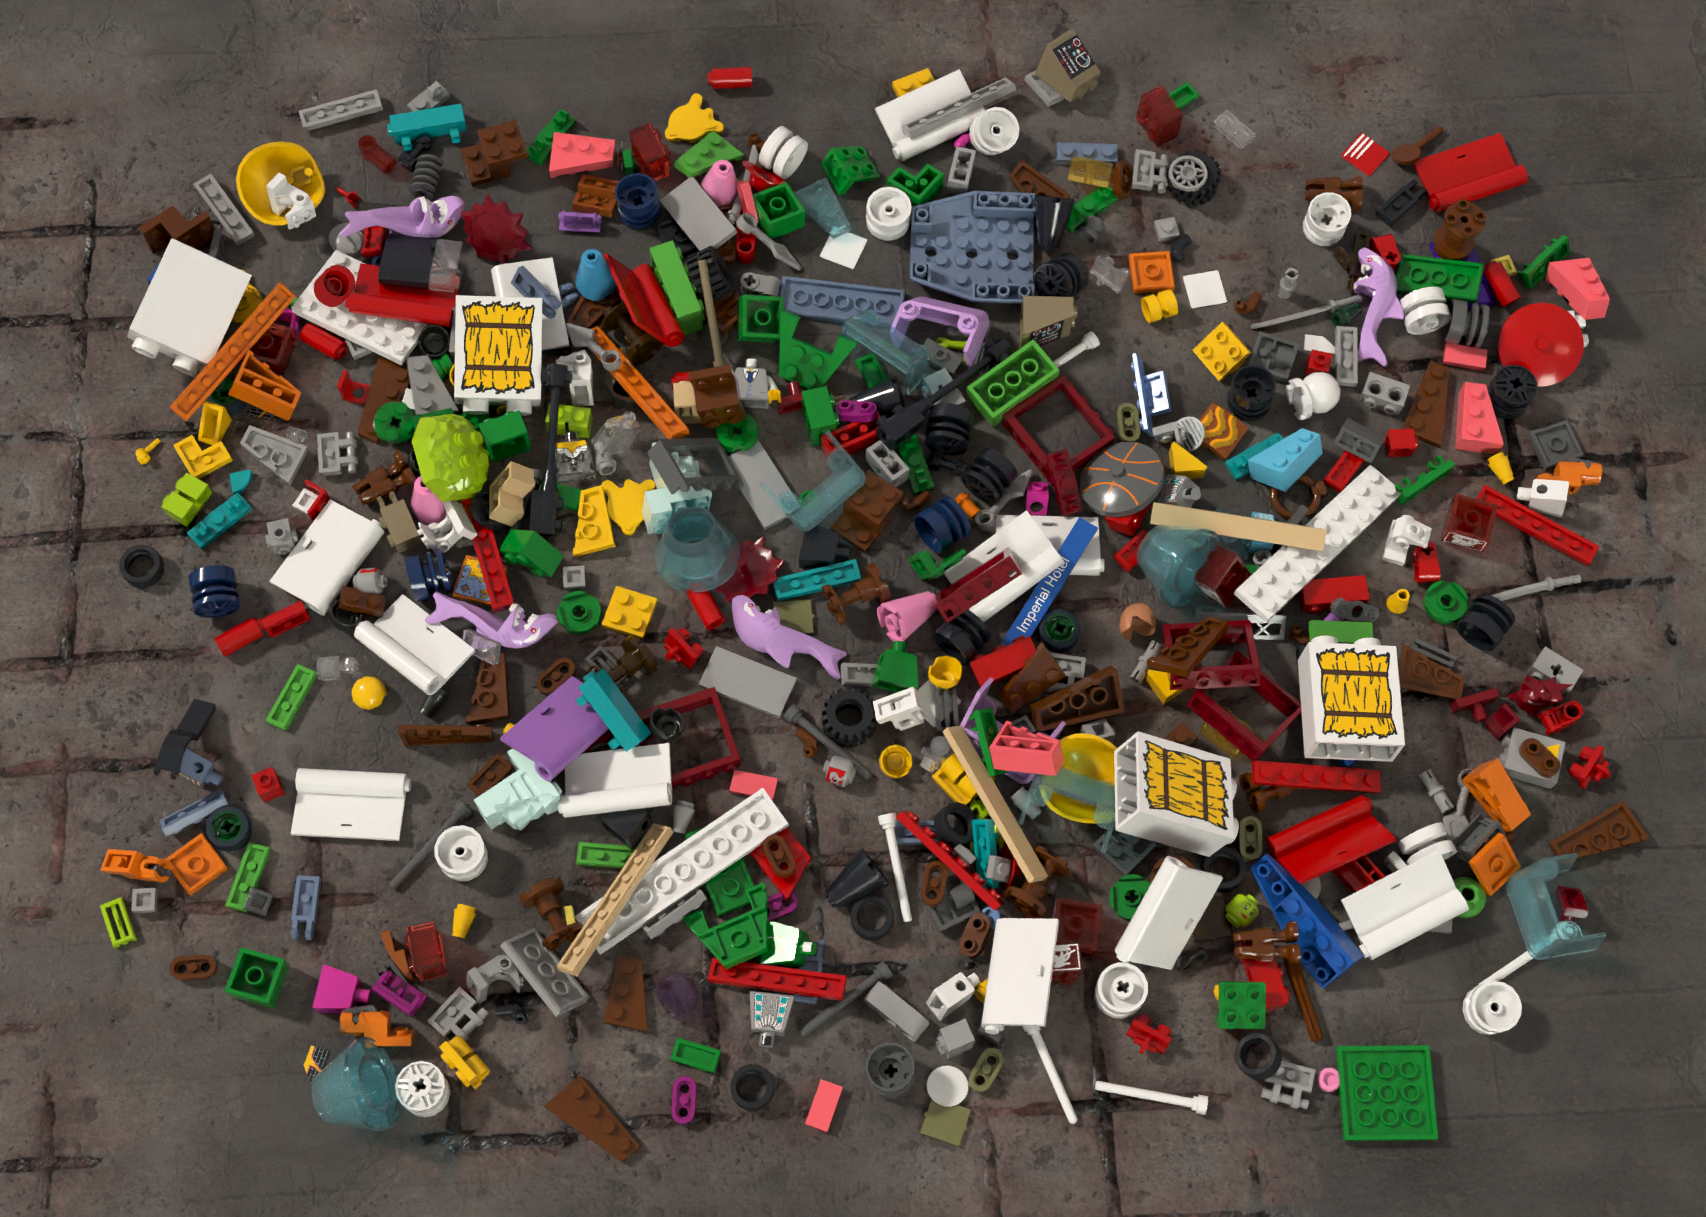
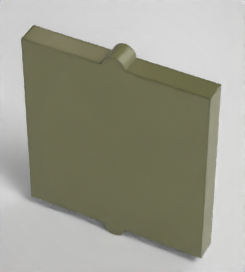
[773,599,814,635]
[920,1099,971,1147]

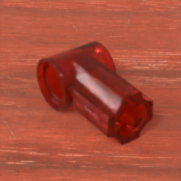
[358,135,397,174]

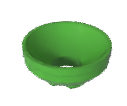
[1453,877,1486,918]

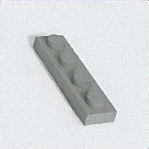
[298,89,383,132]
[194,174,255,247]

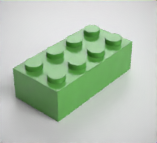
[649,240,705,335]
[967,339,1060,428]

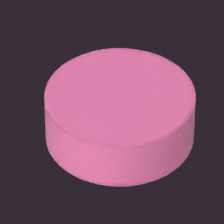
[1317,1068,1339,1092]

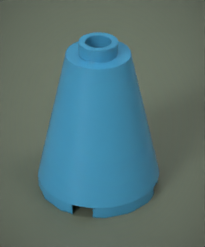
[575,249,617,301]

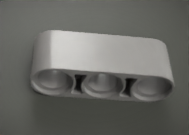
[863,981,930,1042]

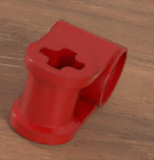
[736,225,758,264]
[1369,234,1401,273]
[1413,541,1441,583]
[1537,701,1583,736]

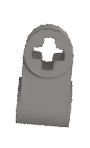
[740,272,781,297]

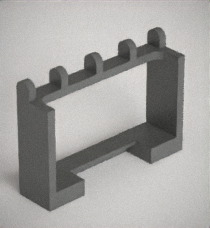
[647,438,743,494]

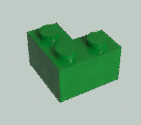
[887,164,944,207]
[498,529,564,578]

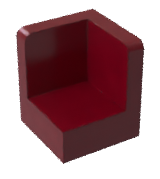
[1483,703,1520,740]

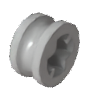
[1253,549,1272,569]

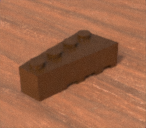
[1030,665,1125,732]

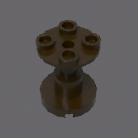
[600,301,664,366]
[586,635,658,684]

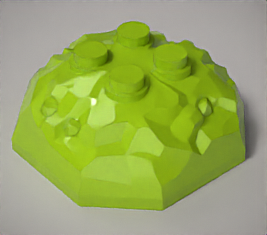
[412,414,490,502]

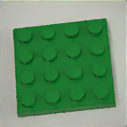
[1335,1045,1438,1141]

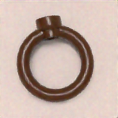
[1270,474,1327,520]

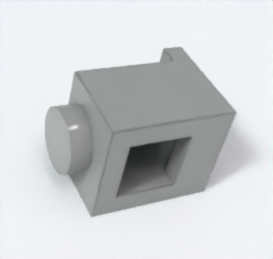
[1080,718,1116,744]

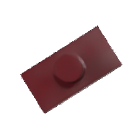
[777,381,802,415]
[1450,688,1500,723]
[1556,885,1589,924]

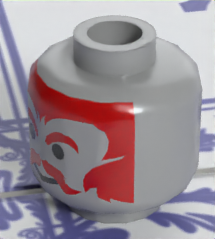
[353,567,388,595]
[822,755,857,787]

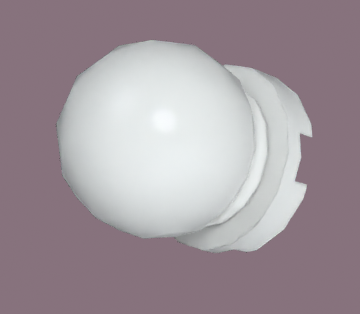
[1286,372,1341,421]

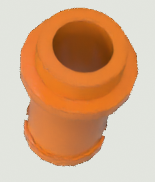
[955,492,981,520]

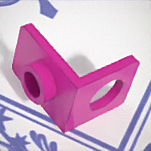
[275,308,300,341]
[1025,482,1049,516]

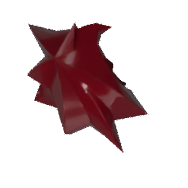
[1507,675,1573,716]

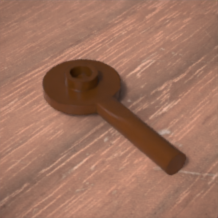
[1392,125,1444,165]

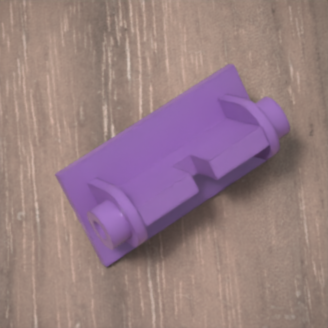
[559,211,602,233]

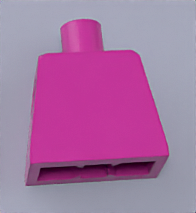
[312,965,372,1013]

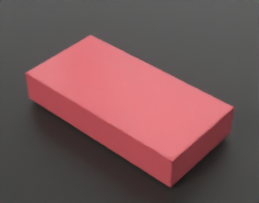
[736,180,759,223]
[1443,343,1488,371]
[729,770,778,801]
[805,1079,843,1132]

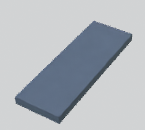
[779,276,905,329]

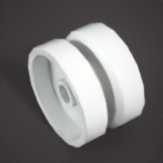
[969,107,1019,156]
[759,126,808,180]
[866,187,912,241]
[1400,287,1452,335]
[1397,822,1457,865]
[434,825,488,882]
[1094,963,1148,1019]
[1462,981,1522,1035]

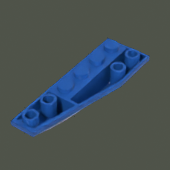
[1250,854,1364,989]

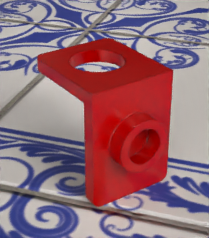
[337,370,370,405]
[304,479,330,521]

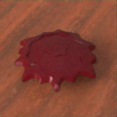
[461,194,532,264]
[703,536,784,603]

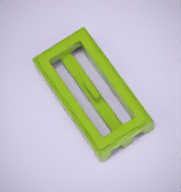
[100,897,137,949]

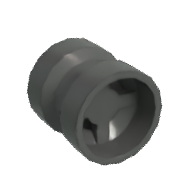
[1078,216,1105,245]

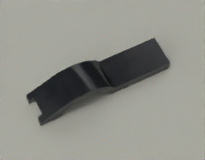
[153,699,216,780]

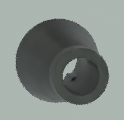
[419,688,449,718]

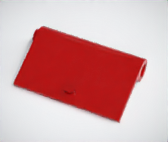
[1413,133,1528,213]
[603,253,684,347]
[345,263,460,327]
[1266,795,1396,885]

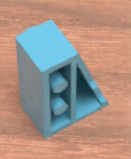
[1248,428,1323,492]

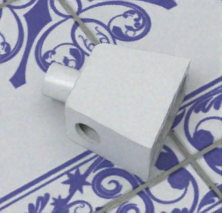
[1516,479,1569,518]
[926,972,980,1021]

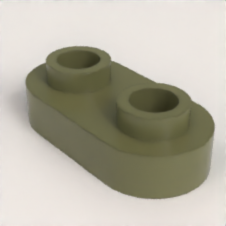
[1116,403,1141,442]
[1238,816,1262,862]
[968,1048,1004,1093]

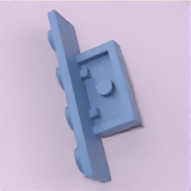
[1131,353,1172,437]

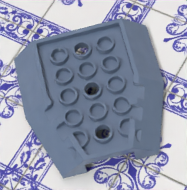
[910,191,1035,304]

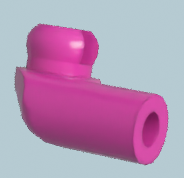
[954,133,971,148]

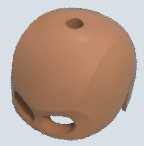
[1119,603,1156,640]

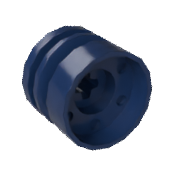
[615,173,661,229]
[914,496,971,554]
[404,549,453,602]
[188,565,240,618]

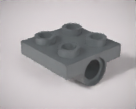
[1248,331,1299,383]
[1092,823,1156,876]
[920,874,981,933]

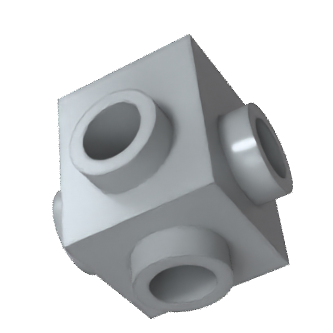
[265,518,299,555]

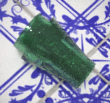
[1331,303,1362,327]

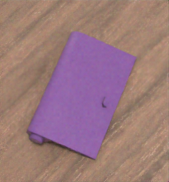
[500,676,609,781]

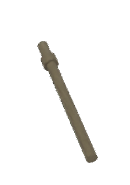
[698,259,726,367]

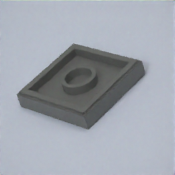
[1527,420,1585,471]

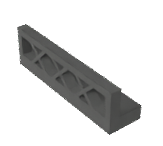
[1196,606,1286,640]

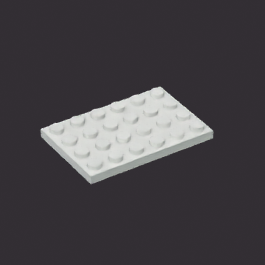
[291,250,431,365]

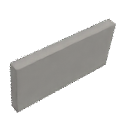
[659,176,738,251]
[728,440,801,530]
[699,646,797,719]
[500,928,590,1017]

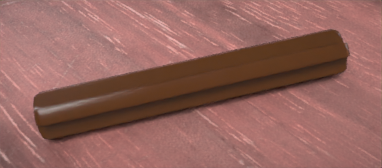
[1283,958,1324,1042]

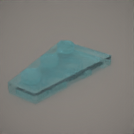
[794,178,852,239]

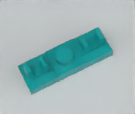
[1224,433,1283,481]
[187,492,252,550]
[972,819,1001,888]

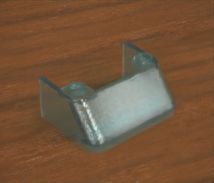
[842,310,930,395]
[759,429,866,531]
[1018,767,1115,853]
[1506,853,1606,960]

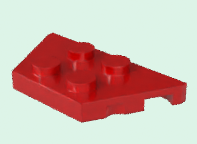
[749,827,811,901]

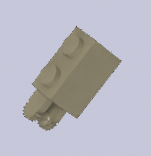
[376,491,422,553]

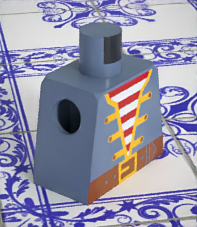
[178,748,224,789]

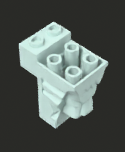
[642,442,712,534]
[474,748,562,830]

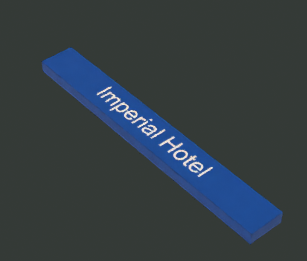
[1000,517,1098,647]

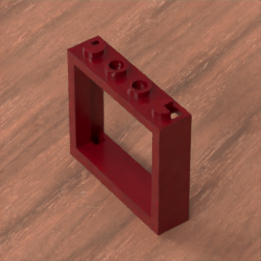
[1001,375,1115,486]
[935,547,1022,623]
[1162,620,1260,690]
[1186,651,1301,761]
[636,687,741,791]

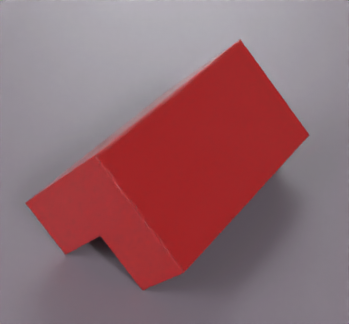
[1332,855,1385,894]

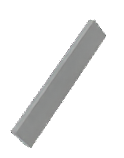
[901,78,1016,139]

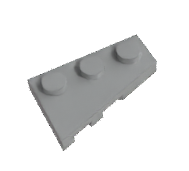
[406,355,459,416]
[240,425,309,486]

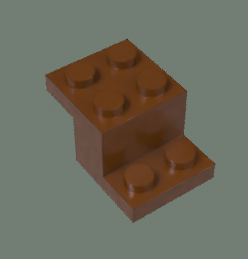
[460,120,528,187]
[138,205,215,254]
[688,364,746,428]
[831,469,904,554]

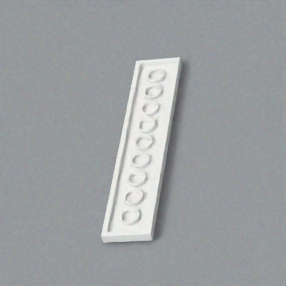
[1234,465,1401,623]
[575,788,789,955]

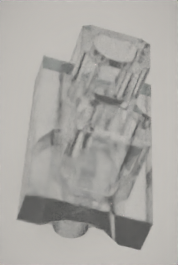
[1089,255,1130,294]
[920,736,951,772]

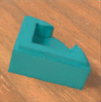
[229,469,252,495]

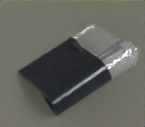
[378,233,462,292]

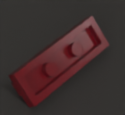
[1046,449,1083,517]

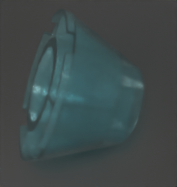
[654,507,741,592]
[1137,525,1221,608]
[312,1037,399,1132]

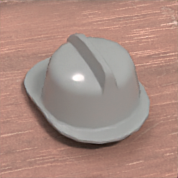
[329,223,367,262]

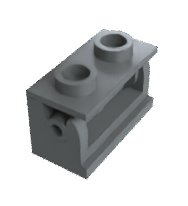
[1333,418,1386,463]
[1453,813,1507,863]

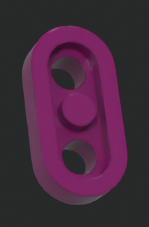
[835,400,878,422]
[768,892,798,922]
[671,1076,697,1125]

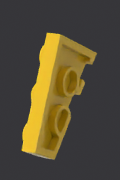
[573,485,616,557]

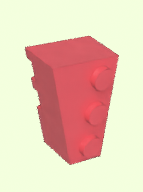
[549,132,616,179]
[1545,258,1610,320]
[1455,382,1504,455]
[989,721,1064,776]

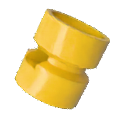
[1141,289,1178,323]

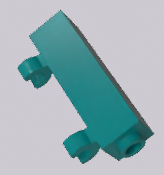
[387,103,467,152]
[575,668,651,752]

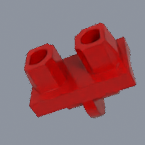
[664,627,703,670]
[1569,745,1611,789]
[1126,1014,1172,1055]

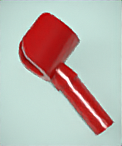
[337,187,362,208]

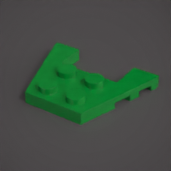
[779,310,858,389]
[683,882,769,970]

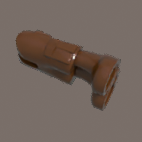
[1305,176,1363,212]
[352,450,416,505]
[1239,762,1299,813]
[1233,921,1301,964]

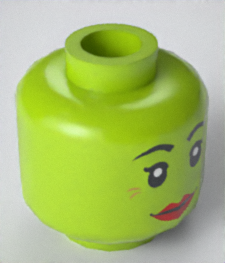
[1225,894,1259,928]

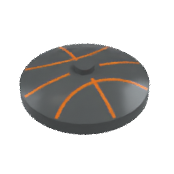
[1080,442,1165,517]

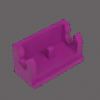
[371,970,427,1018]

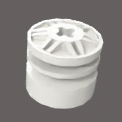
[1303,193,1351,246]
[395,1061,450,1117]

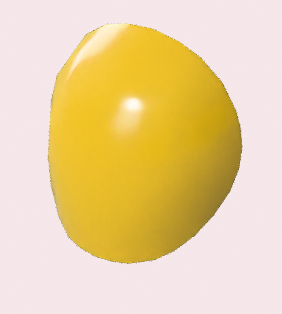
[236,142,325,225]
[1039,733,1117,824]

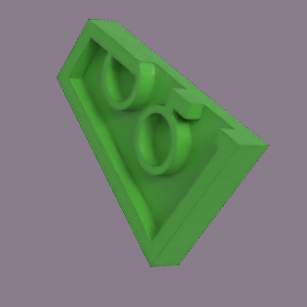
[674,131,744,178]

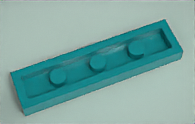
[773,559,861,602]

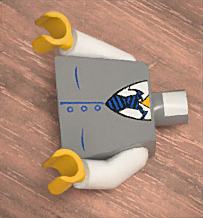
[735,359,781,409]

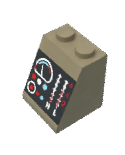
[1035,29,1101,102]
[1020,296,1077,348]

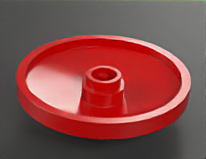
[1497,303,1584,387]

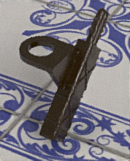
[1333,230,1371,295]

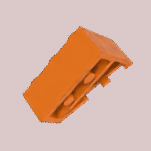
[228,350,301,421]
[1461,758,1531,833]

